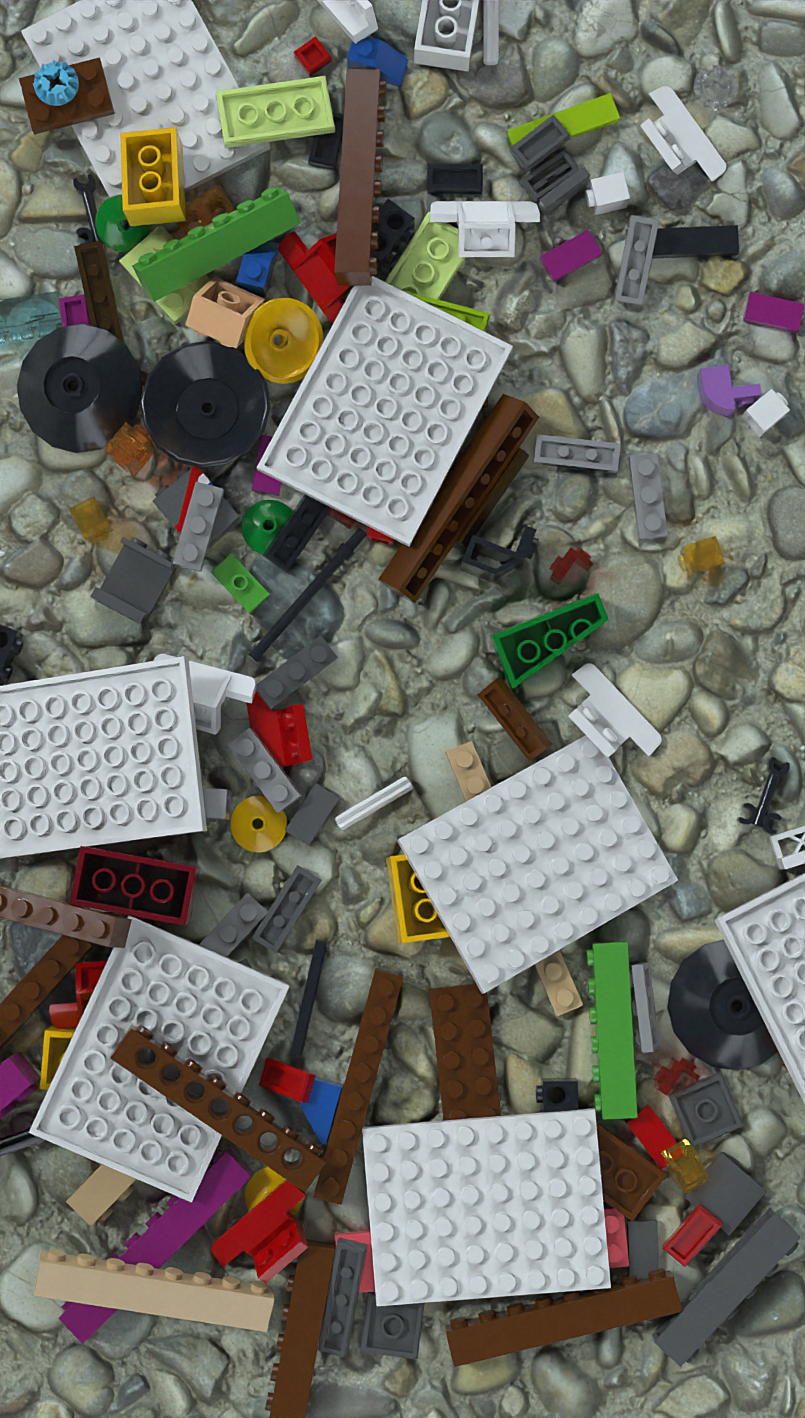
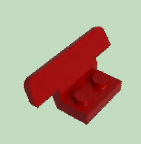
[279,231,374,325]
[246,691,313,792]
[49,961,107,1029]
[211,1180,308,1283]

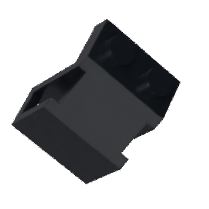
[461,525,539,582]

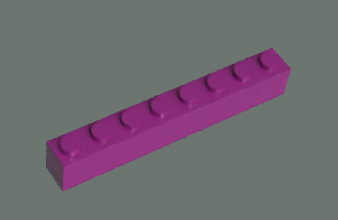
[58,1147,253,1344]

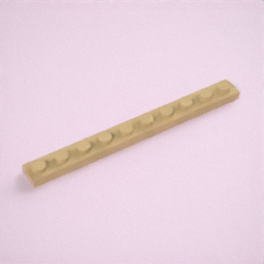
[445,741,583,1016]

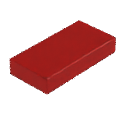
[259,1057,316,1103]
[625,1104,684,1169]
[662,1203,722,1267]

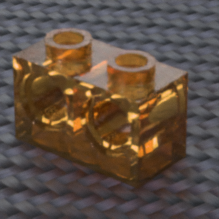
[175,185,235,237]
[104,422,155,477]

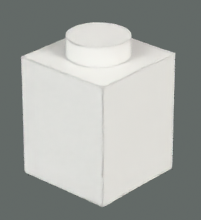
[585,172,630,215]
[741,389,790,438]

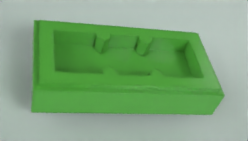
[211,553,270,614]

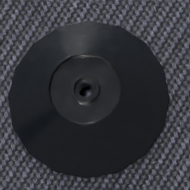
[17,324,143,453]
[141,341,271,468]
[667,939,779,1071]

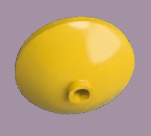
[244,298,324,384]

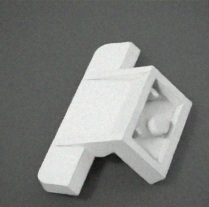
[640,86,726,182]
[430,201,540,257]
[154,654,257,734]
[569,663,661,758]

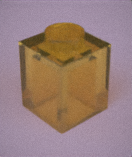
[69,496,114,544]
[678,536,725,577]
[661,1139,709,1194]

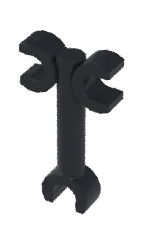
[73,174,100,245]
[737,757,790,834]

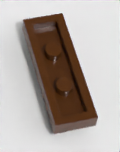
[477,677,552,762]

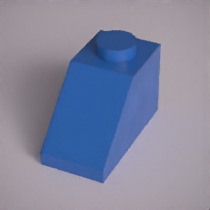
[347,36,408,87]
[237,241,280,298]
[300,1076,343,1144]

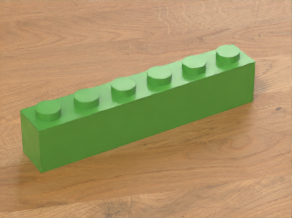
[132,187,301,302]
[586,941,637,1119]

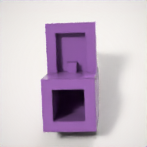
[697,365,762,416]

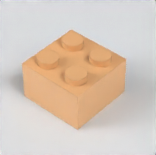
[185,276,265,348]

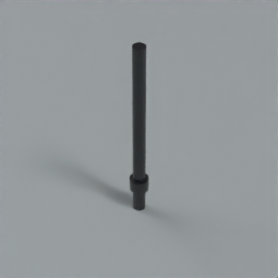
[248,527,367,662]

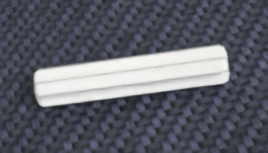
[483,0,499,65]
[335,777,413,830]

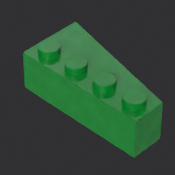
[489,593,609,689]

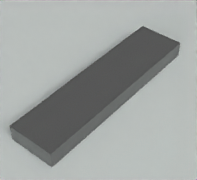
[318,1238,368,1358]

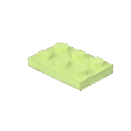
[119,225,211,325]

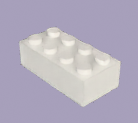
[414,0,480,71]

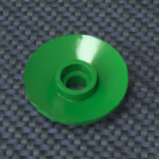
[95,194,151,252]
[241,500,293,555]

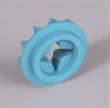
[33,60,79,106]

